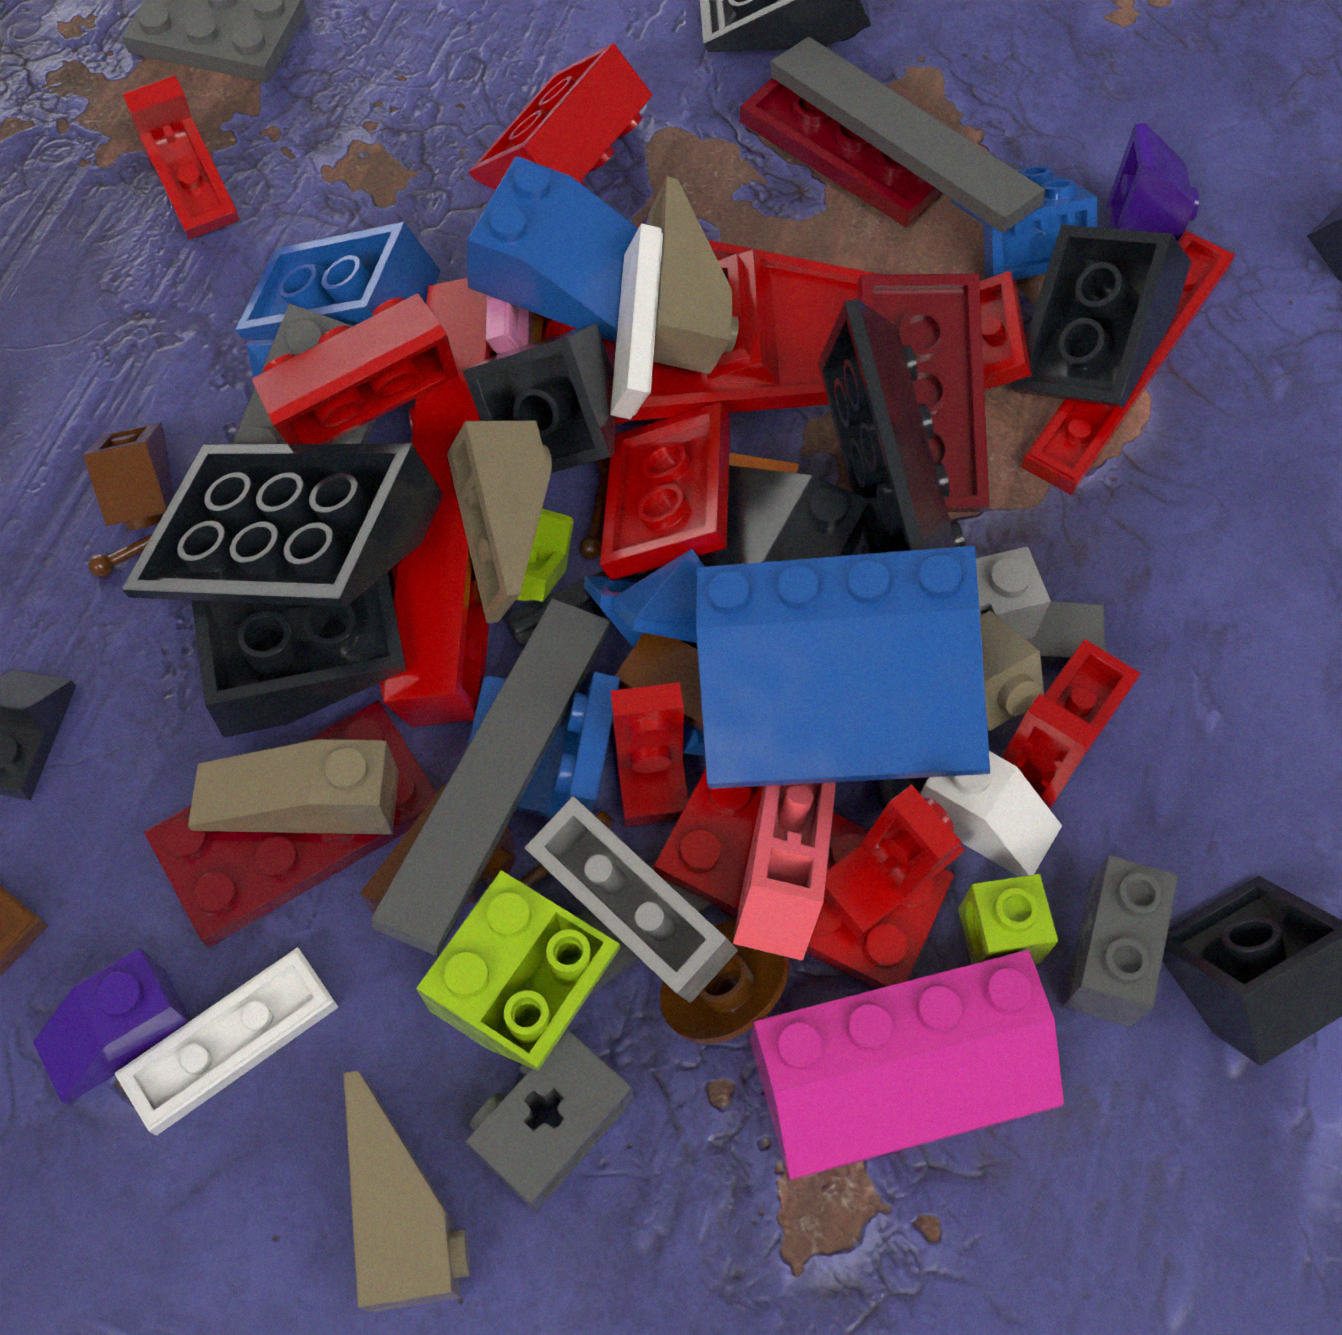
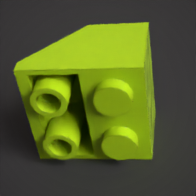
[416,870,620,1071]

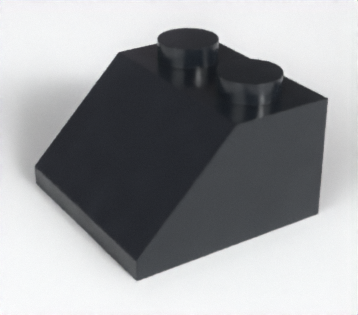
[462,323,615,473]
[1162,876,1342,1067]

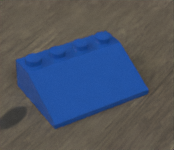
[696,546,990,789]

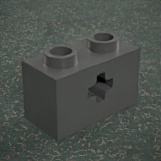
[1062,855,1178,1028]
[465,1029,634,1213]

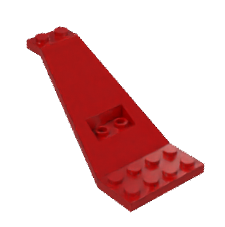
[532,225,1032,425]

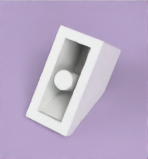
[921,751,1062,877]

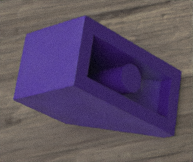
[1106,123,1199,241]
[33,948,191,1104]

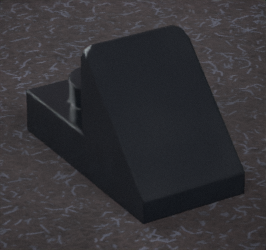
[0,669,76,801]

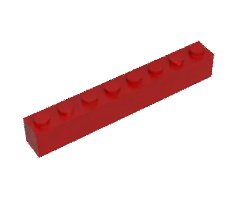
[380,278,497,727]

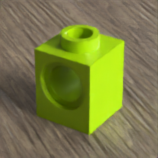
[958,874,1058,965]

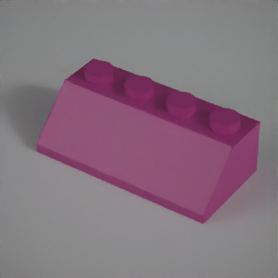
[750,950,1064,1181]

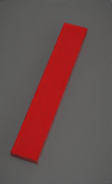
[1021,230,1235,495]

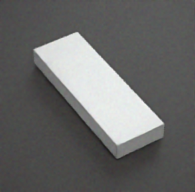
[610,223,663,419]
[114,947,338,1136]

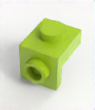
[517,509,574,602]

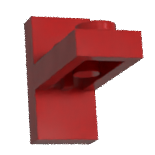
[122,75,240,240]
[1002,639,1141,809]
[610,682,689,828]
[824,784,965,939]

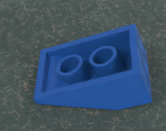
[467,156,638,343]
[235,222,441,340]

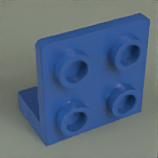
[952,166,1097,280]
[467,672,620,819]

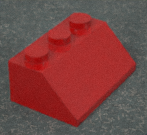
[468,42,653,190]
[252,293,458,444]

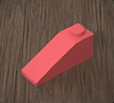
[733,782,836,961]

